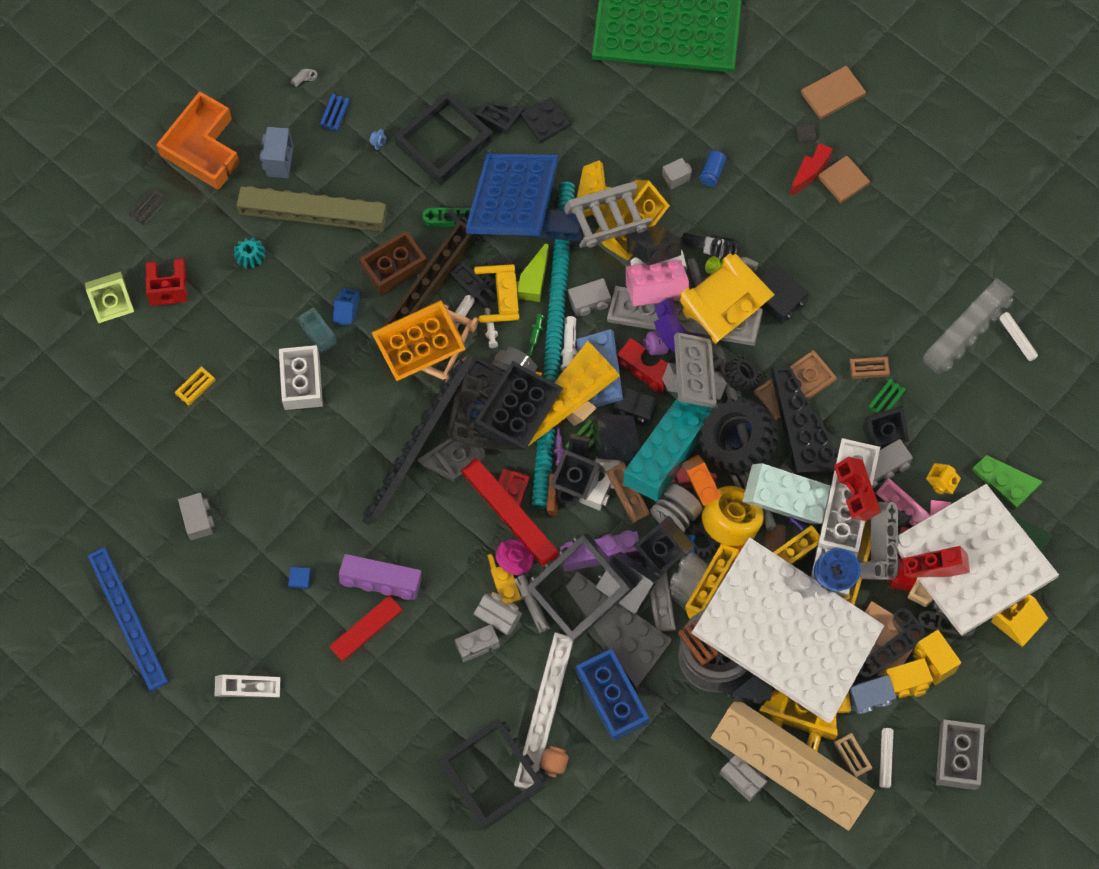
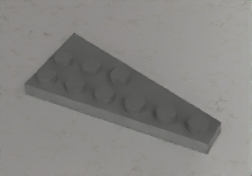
[566,572,673,689]

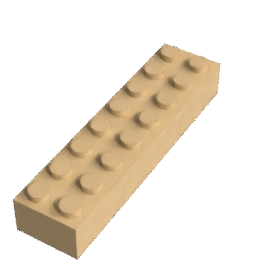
[711,700,875,831]

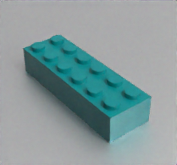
[624,398,716,501]

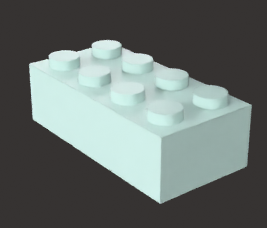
[743,464,831,524]

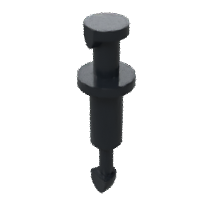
[446,208,482,241]

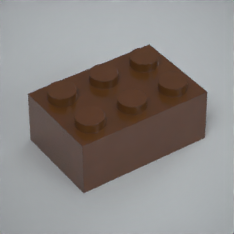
[359,230,427,296]

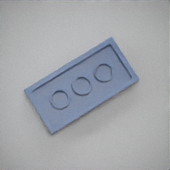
[576,329,623,407]

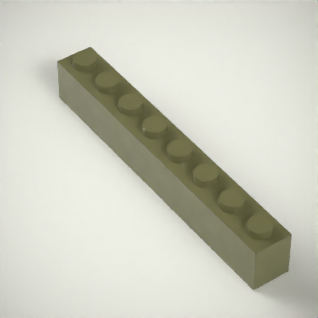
[237,186,387,232]

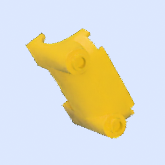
[680,253,774,344]

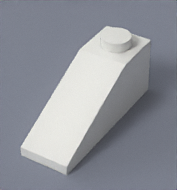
[215,675,280,697]

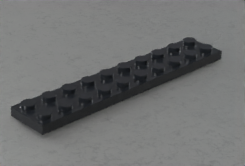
[362,356,473,525]

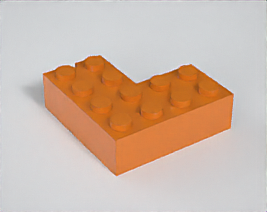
[156,91,240,190]

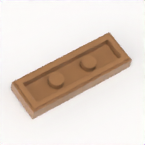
[606,462,650,523]

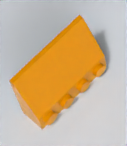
[372,300,466,381]

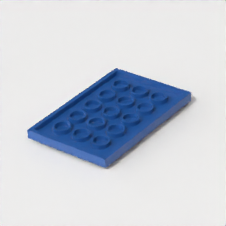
[466,154,559,236]

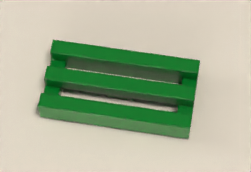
[868,378,906,414]

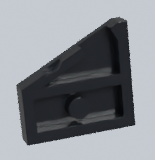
[476,102,525,134]

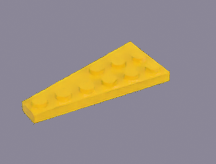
[528,341,620,446]

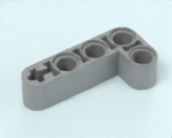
[860,502,898,580]

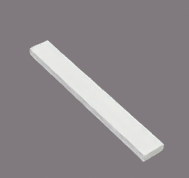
[514,633,573,789]

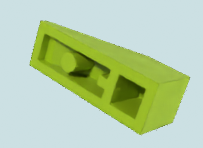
[516,244,549,302]

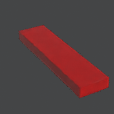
[329,596,403,663]

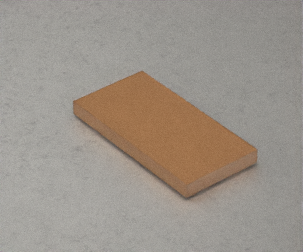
[753,350,837,422]

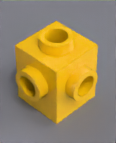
[926,463,961,494]

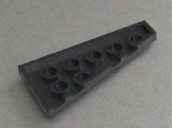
[770,366,839,475]

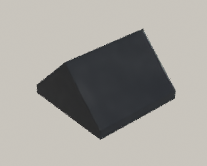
[863,406,909,450]
[550,449,601,500]

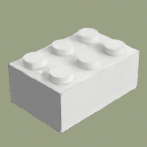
[279,345,323,410]

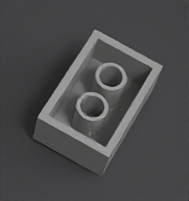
[936,720,985,790]

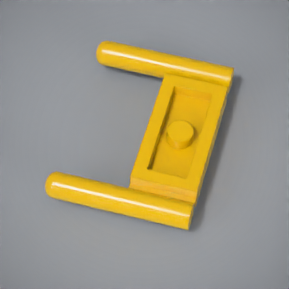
[474,264,519,323]

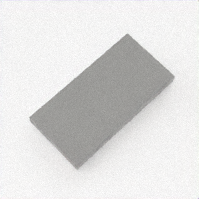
[674,332,717,408]

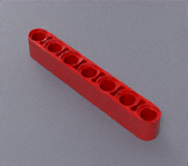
[461,458,559,567]

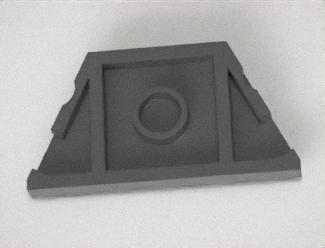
[417,422,486,482]

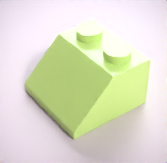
[85,272,134,323]

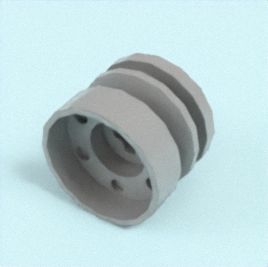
[650,484,703,533]

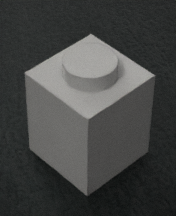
[662,158,692,189]

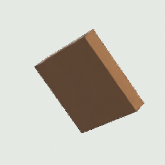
[818,156,870,204]

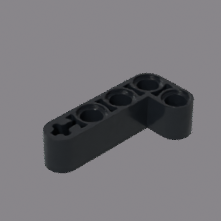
[858,608,925,680]

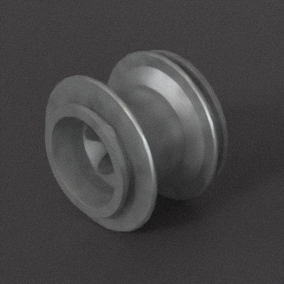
[678,610,747,693]

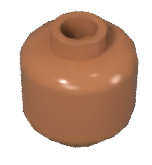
[540,746,569,777]

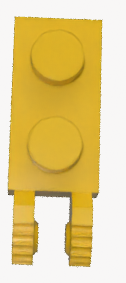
[487,554,522,604]

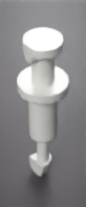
[485,308,498,348]

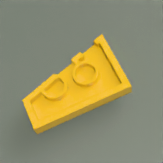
[577,160,608,217]

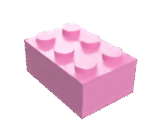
[626,260,689,306]

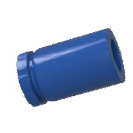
[699,151,727,187]

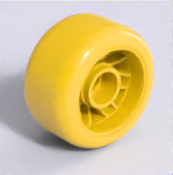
[702,486,764,547]

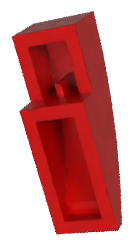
[790,143,833,195]

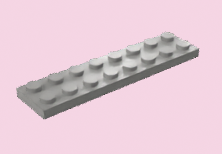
[607,286,763,346]

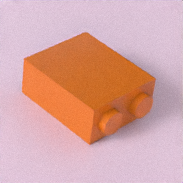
[681,455,721,506]

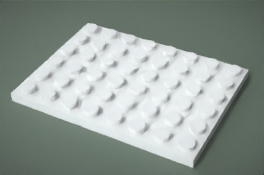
[691,537,885,723]

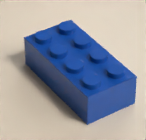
[576,648,649,742]

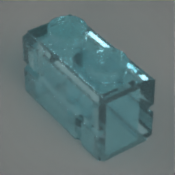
[298,308,337,353]

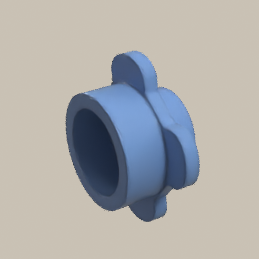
[370,129,387,150]

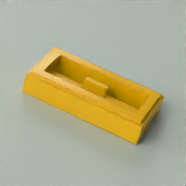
[175,366,216,406]

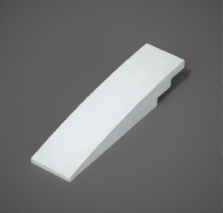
[811,438,880,597]

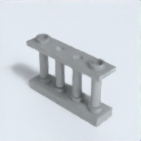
[564,181,652,248]

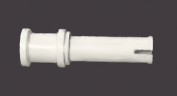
[560,316,578,372]

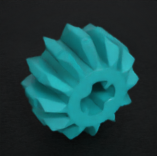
[234,237,265,269]

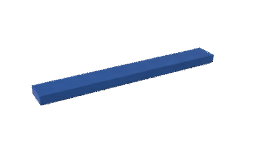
[87,547,169,692]

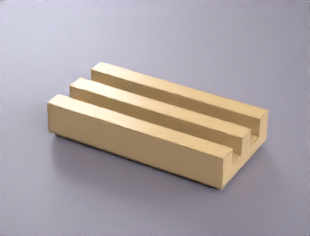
[834,733,872,778]

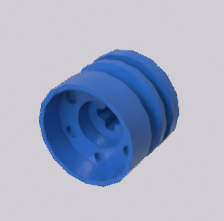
[813,548,861,592]

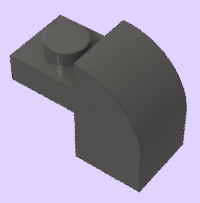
[491,347,538,372]

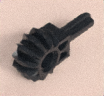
[682,232,741,259]

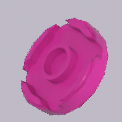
[496,539,534,575]

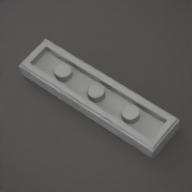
[644,558,676,633]

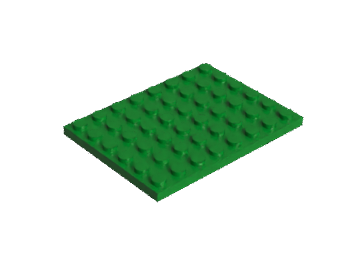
[592,0,741,72]

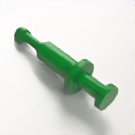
[526,314,545,357]

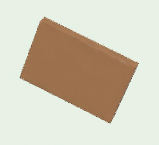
[801,66,866,120]

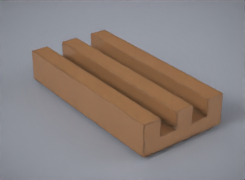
[849,357,890,379]

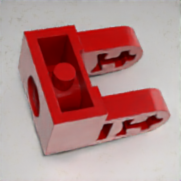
[146,258,188,306]

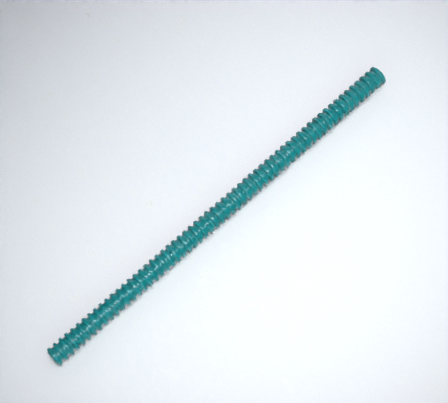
[532,182,575,509]

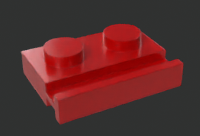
[498,468,530,507]

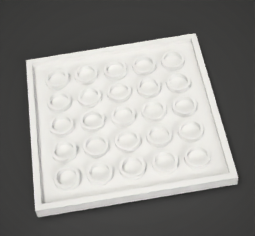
[897,484,1059,636]

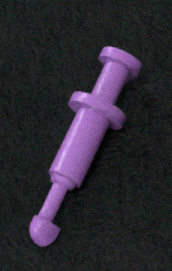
[553,424,564,466]

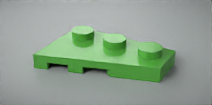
[972,455,1043,509]

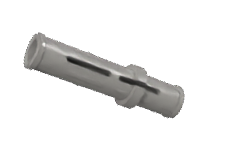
[515,575,551,633]

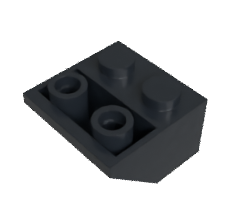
[718,670,773,703]

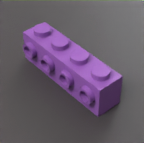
[560,530,641,572]
[339,554,421,600]

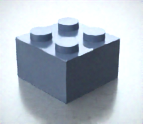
[260,127,293,178]
[848,675,896,714]

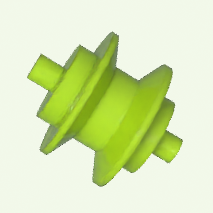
[705,256,724,274]

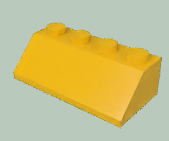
[595,180,670,260]

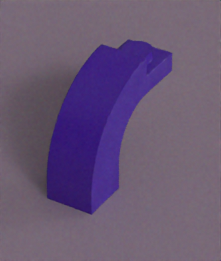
[654,298,700,353]

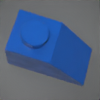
[333,288,361,325]

